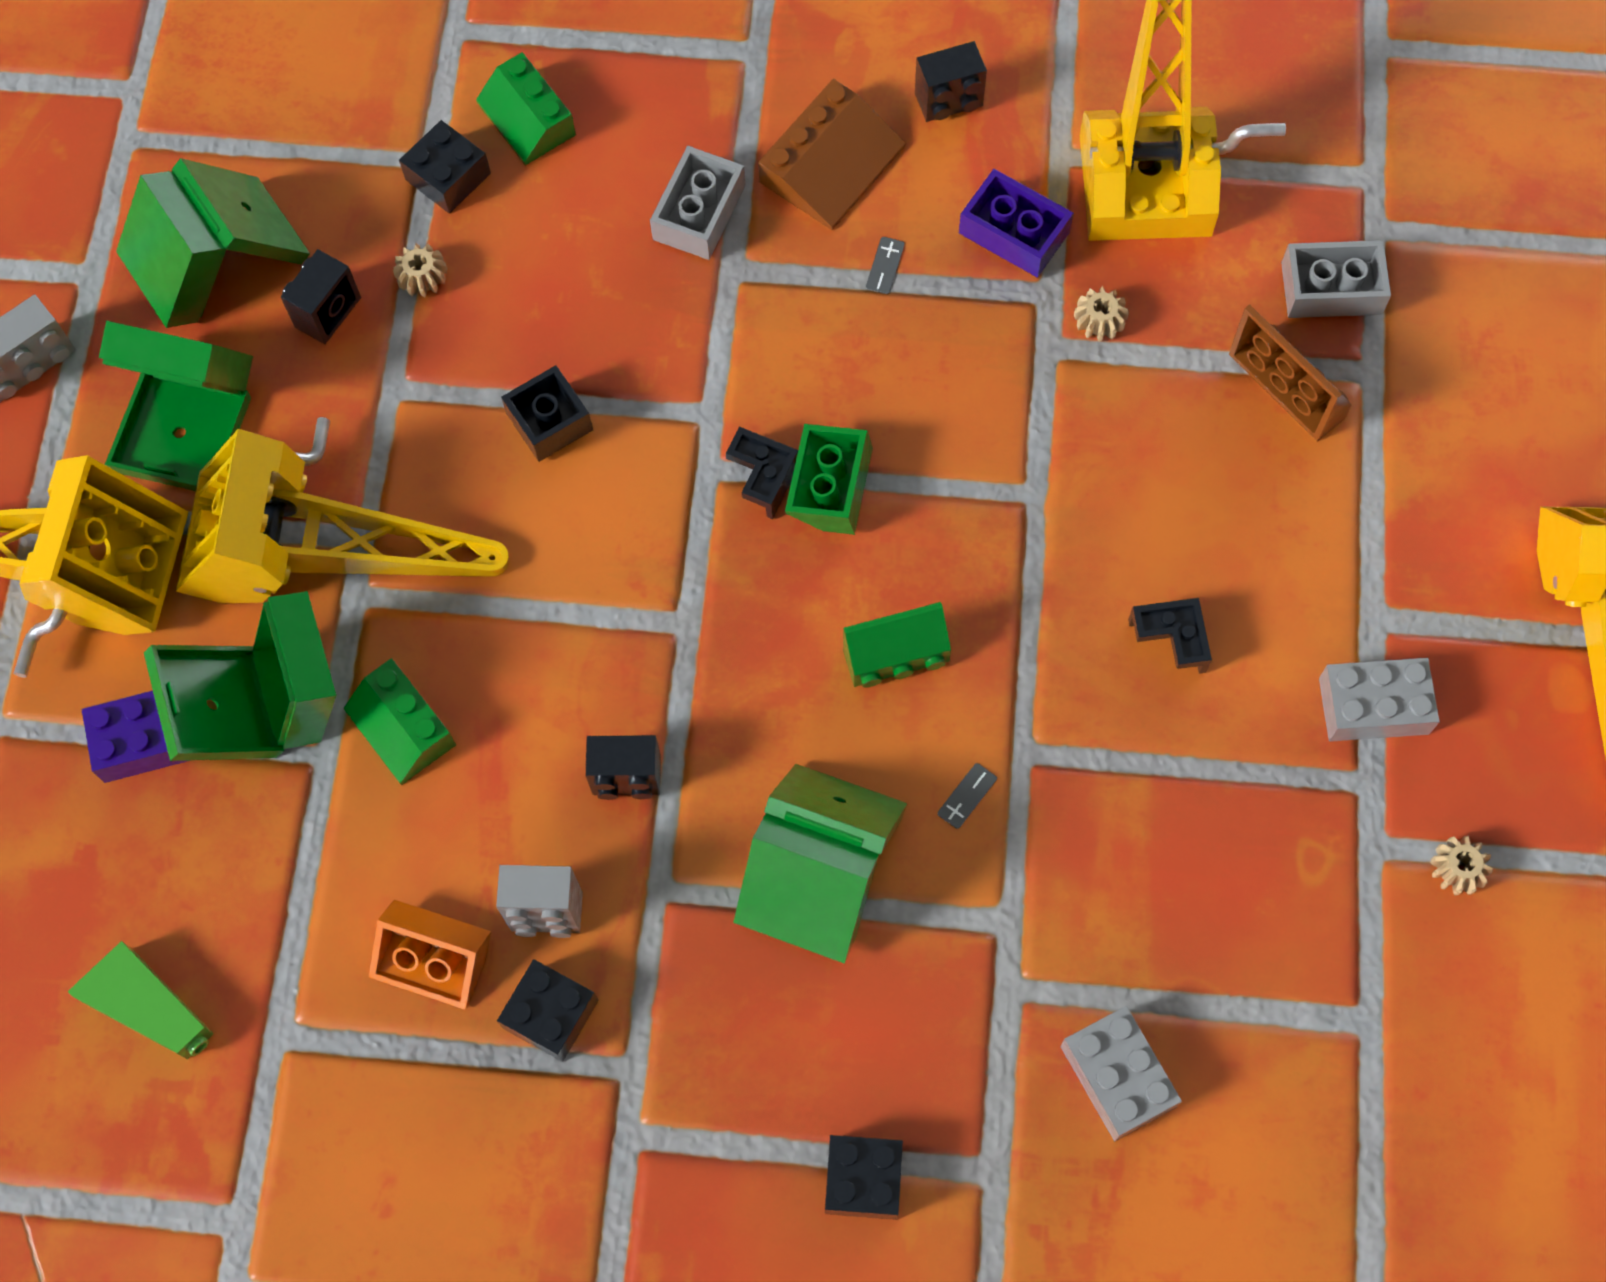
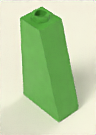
[68,941,214,1059]

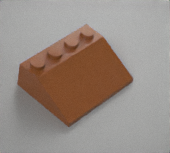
[758,79,906,230]
[1229,304,1351,441]

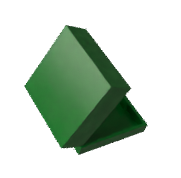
[116,158,310,328]
[99,320,253,491]
[144,591,337,761]
[733,764,907,964]

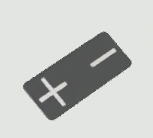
[866,237,905,294]
[938,763,997,829]

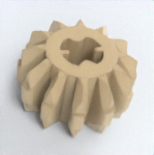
[393,243,447,298]
[1074,286,1129,342]
[1430,836,1493,895]

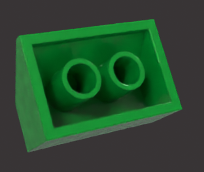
[476,52,576,166]
[785,424,873,535]
[843,602,951,688]
[343,658,456,785]

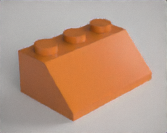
[369,899,491,1010]

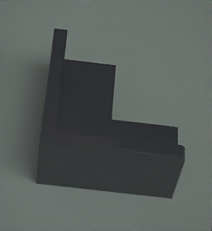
[726,426,798,519]
[1128,598,1212,674]

